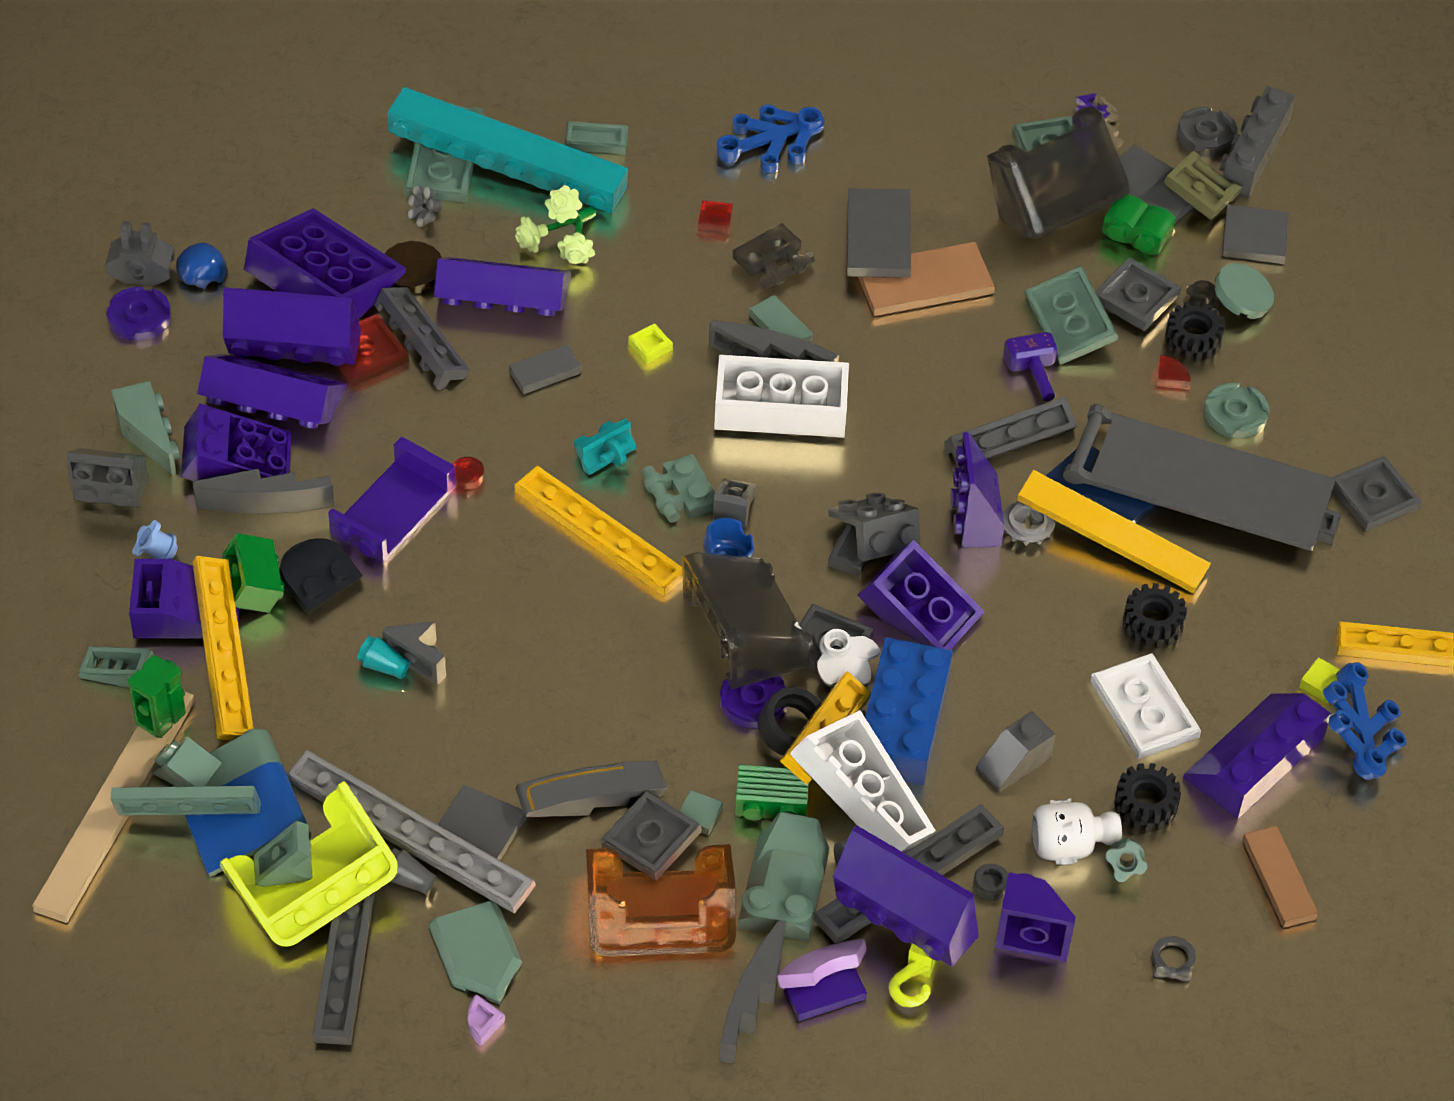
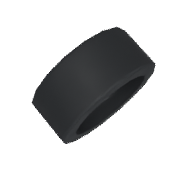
[758,687,821,756]

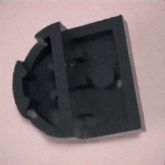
[279,538,363,615]

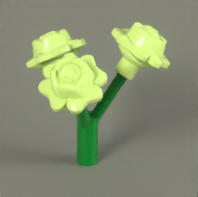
[515,185,596,265]

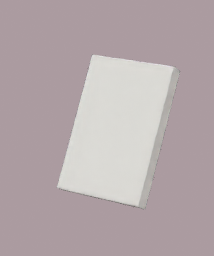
[1090,653,1201,759]

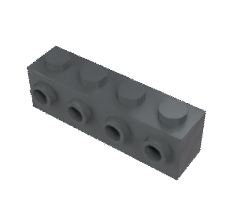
[1220,86,1296,198]

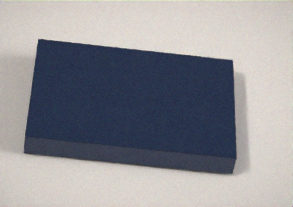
[1046,446,1156,523]

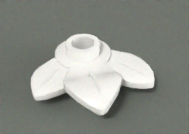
[817,629,881,687]

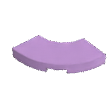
[777,939,867,988]

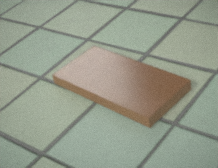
[858,242,995,316]

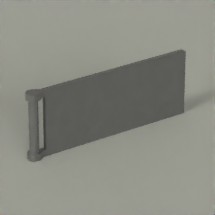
[1063,404,1335,551]

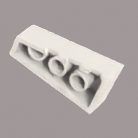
[789,711,936,853]

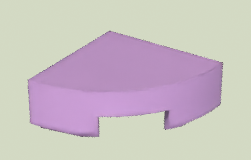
[468,994,505,1046]

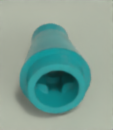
[357,636,411,679]

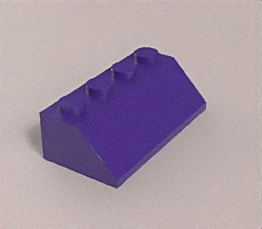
[434,257,571,316]
[223,287,361,366]
[197,354,347,429]
[1183,693,1331,819]
[833,825,979,967]

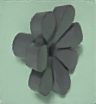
[407,186,442,227]

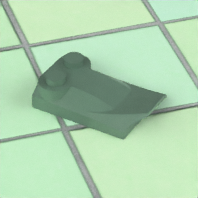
[738,812,830,942]

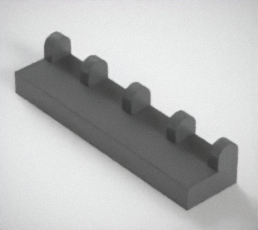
[374,287,470,390]
[944,397,1077,467]

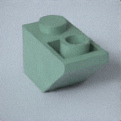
[152,737,222,787]

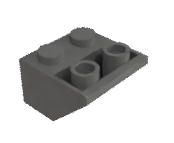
[66,448,148,507]

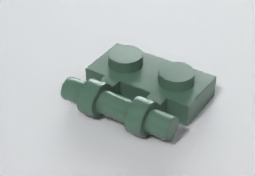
[642,454,715,522]

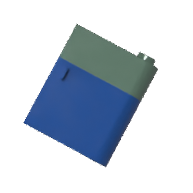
[173,728,312,877]

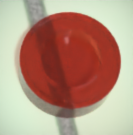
[452,457,484,489]

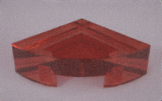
[1157,355,1191,390]

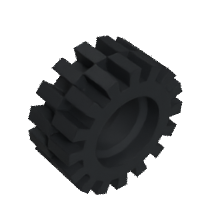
[1165,301,1225,361]
[1123,583,1187,648]
[1114,763,1181,831]

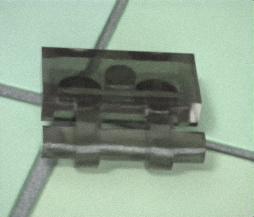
[733,223,815,290]

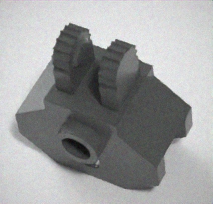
[105,221,175,286]

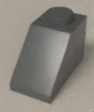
[976,711,1055,793]

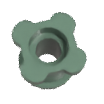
[1106,838,1148,882]

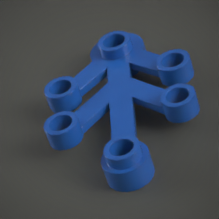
[717,105,825,173]
[1323,662,1407,780]

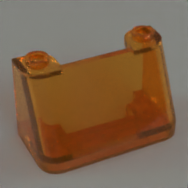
[586,844,736,956]

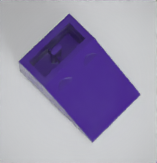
[181,403,291,481]
[950,432,1004,547]
[129,559,240,638]

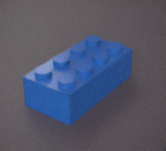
[865,637,953,785]

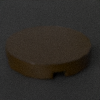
[385,241,442,294]

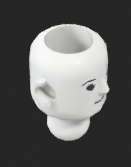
[1032,798,1122,865]

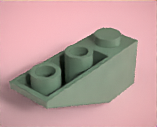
[111,381,180,475]

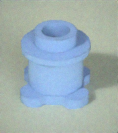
[132,520,178,559]

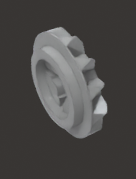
[1003,501,1055,546]

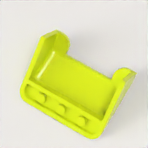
[220,781,398,947]

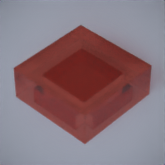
[698,200,733,235]

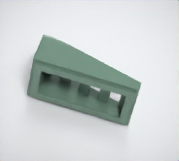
[78,646,155,688]

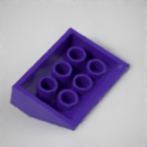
[244,208,406,320]

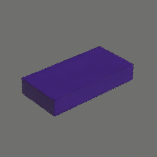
[784,968,867,1022]

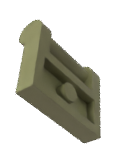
[1163,151,1242,220]

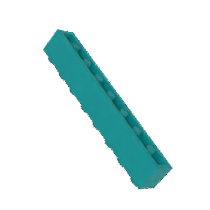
[388,87,628,214]

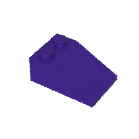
[857,540,984,650]

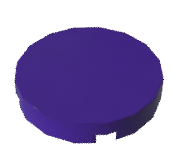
[106,286,171,341]
[719,666,787,729]

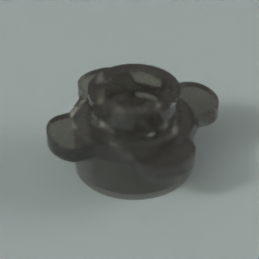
[1186,280,1219,310]

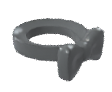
[1152,936,1196,982]

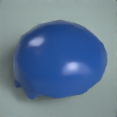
[176,243,228,289]
[703,517,754,570]

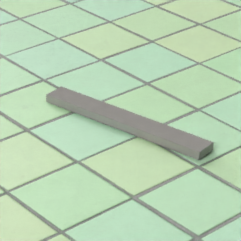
[287,750,535,914]

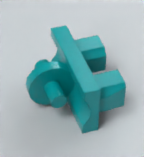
[574,418,636,475]

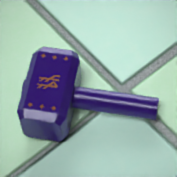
[1003,332,1057,402]

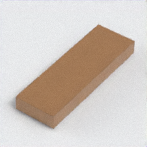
[1242,826,1318,928]

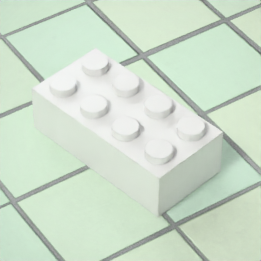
[714,355,849,438]

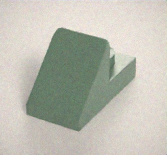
[254,820,312,887]

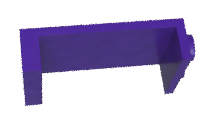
[328,436,456,564]

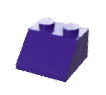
[995,872,1076,962]

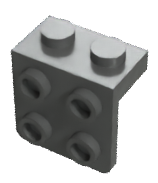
[828,493,921,561]

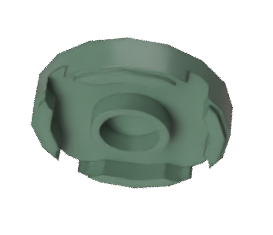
[1214,263,1275,319]
[1204,383,1269,439]

